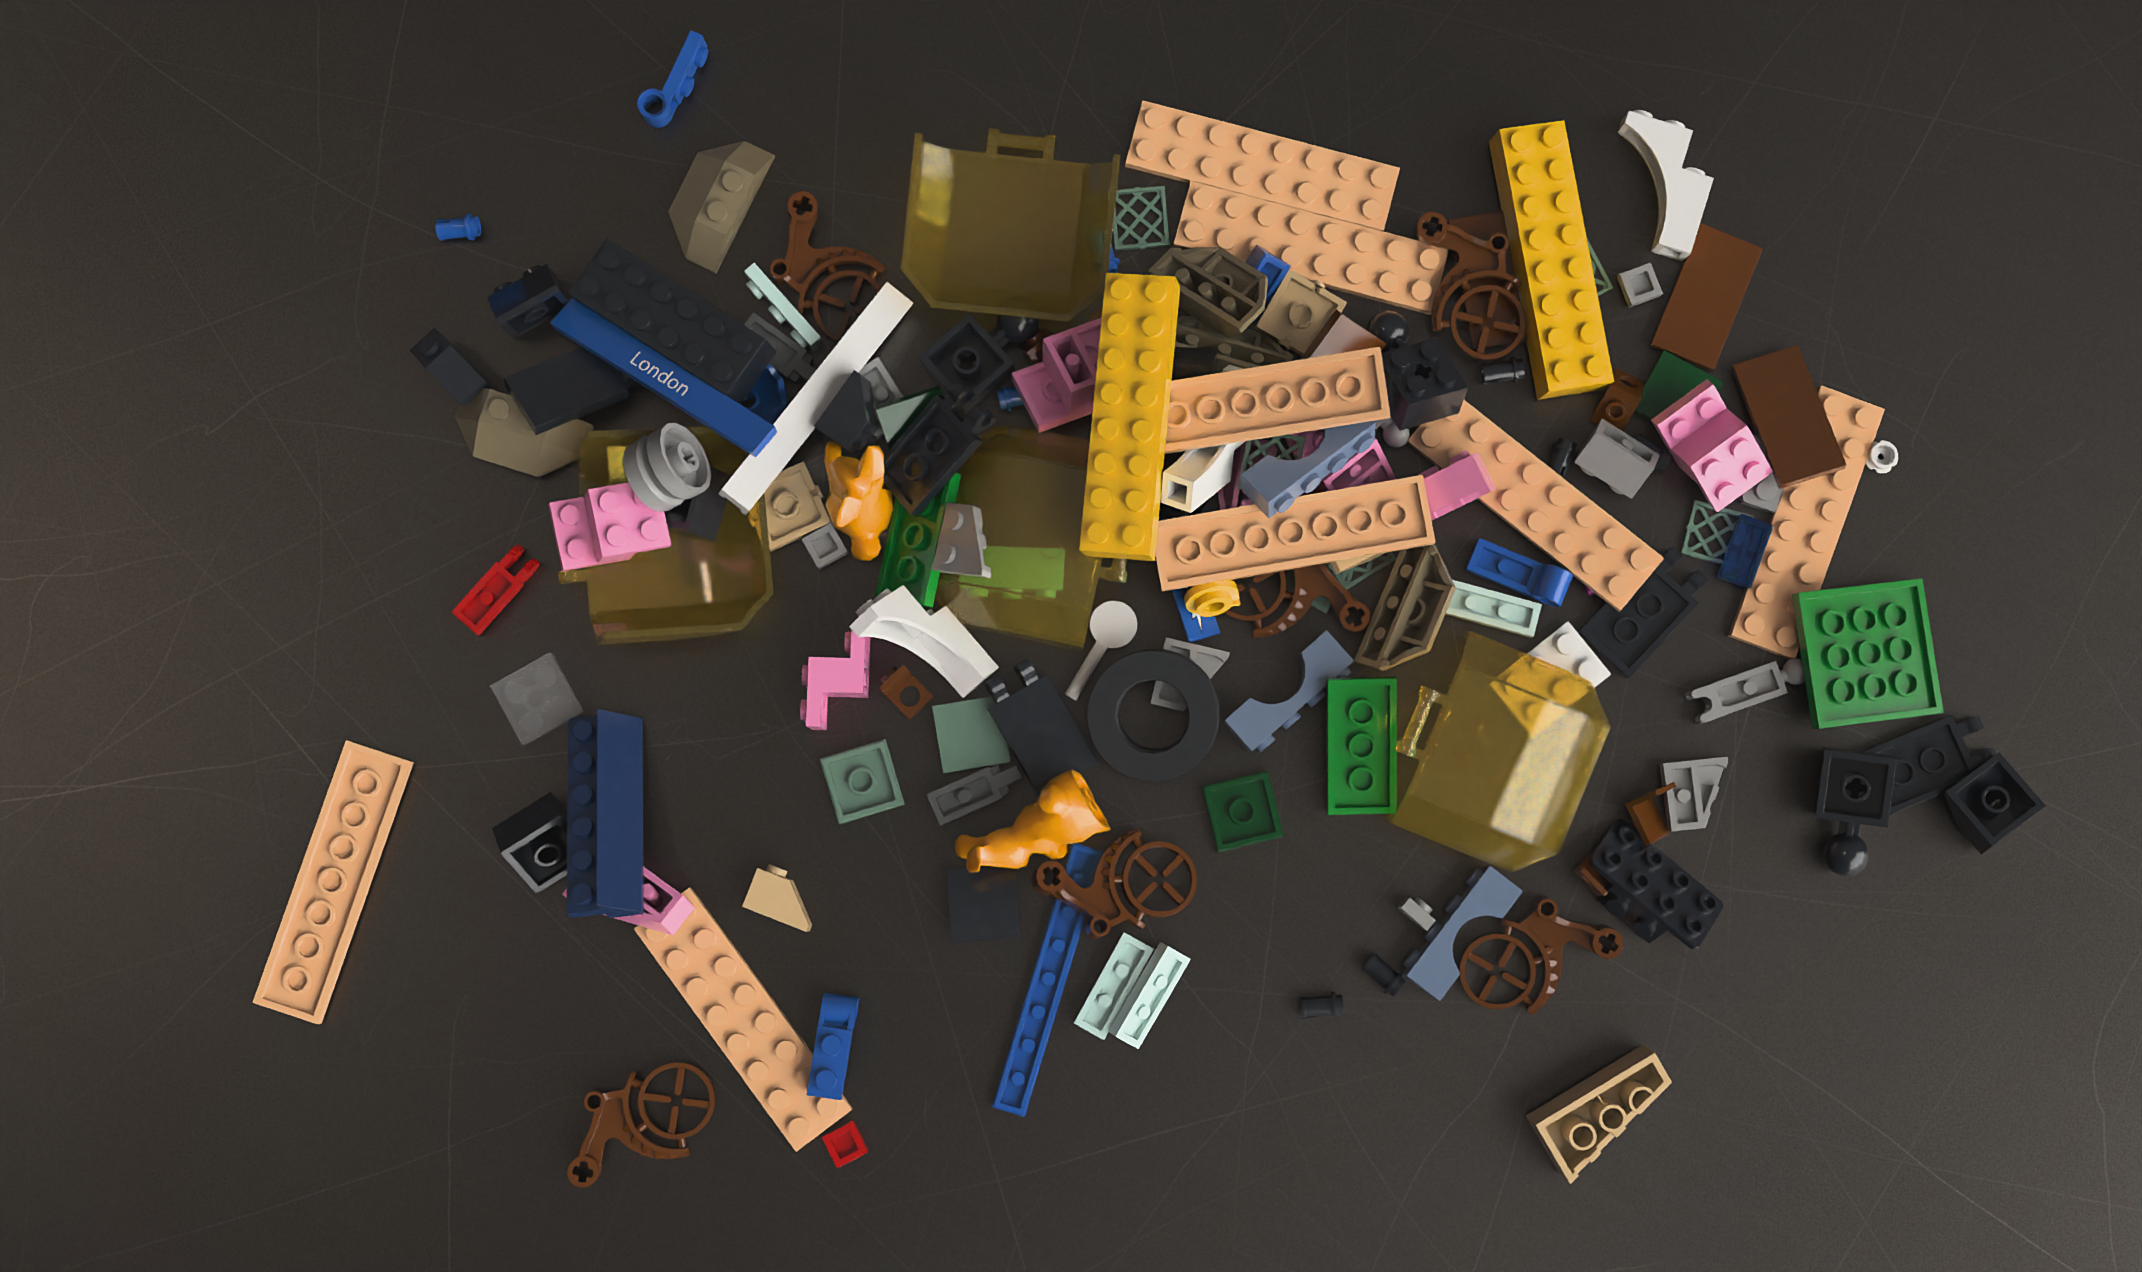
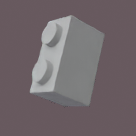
[1574,419,1660,499]

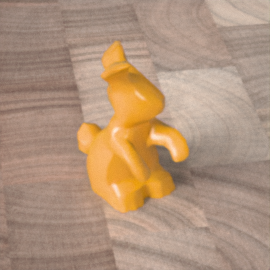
[824,441,894,561]
[955,769,1110,873]

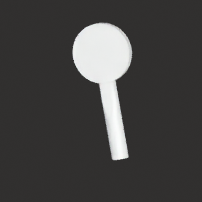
[1065,601,1137,701]

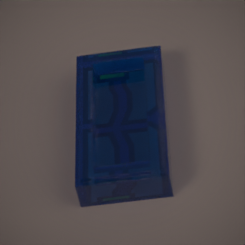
[1716,514,1774,589]

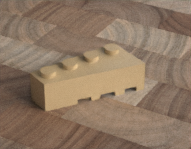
[1526,1045,1672,1184]

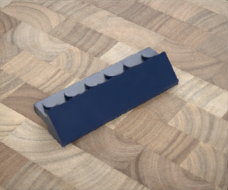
[567,709,644,918]

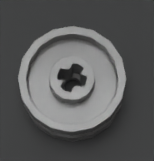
[623,423,711,512]

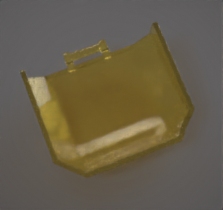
[901,128,1121,322]
[558,426,774,645]
[935,426,1128,651]
[1387,631,1611,872]

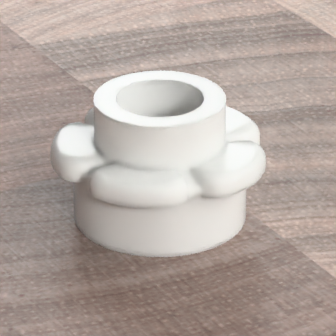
[1866,440,1898,473]

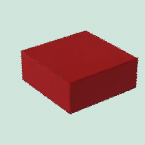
[822,1120,869,1168]

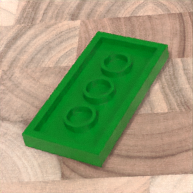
[874,473,961,608]
[1326,676,1397,815]

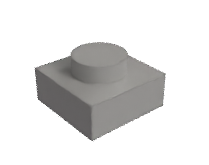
[1617,263,1663,308]
[802,523,848,570]
[1396,897,1436,931]

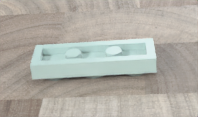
[744,263,824,352]
[1445,580,1542,638]
[1074,932,1154,1040]
[1108,941,1191,1049]

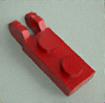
[451,544,540,636]

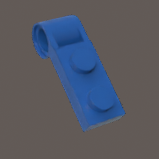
[637,30,709,128]
[1465,538,1573,607]
[807,992,859,1100]

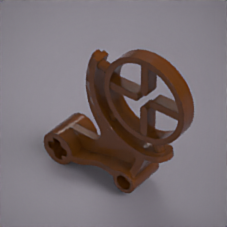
[770,191,886,343]
[1415,211,1526,361]
[1225,562,1370,638]
[1031,828,1197,939]
[1458,896,1624,1015]
[567,1061,715,1188]

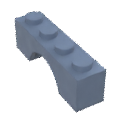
[1241,421,1375,518]
[1223,630,1354,753]
[1403,866,1523,1001]

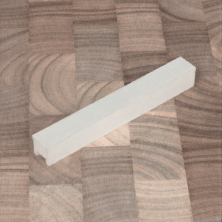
[719,282,913,515]

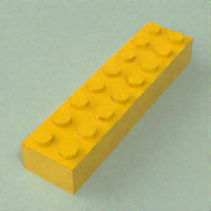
[1489,120,1614,400]
[1079,273,1180,561]

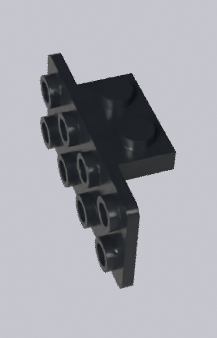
[1589,819,1723,950]

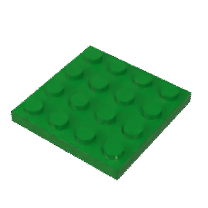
[1792,578,1944,730]

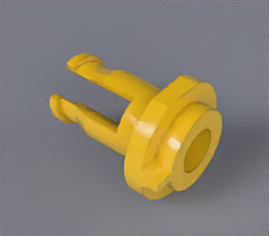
[1184,580,1241,617]

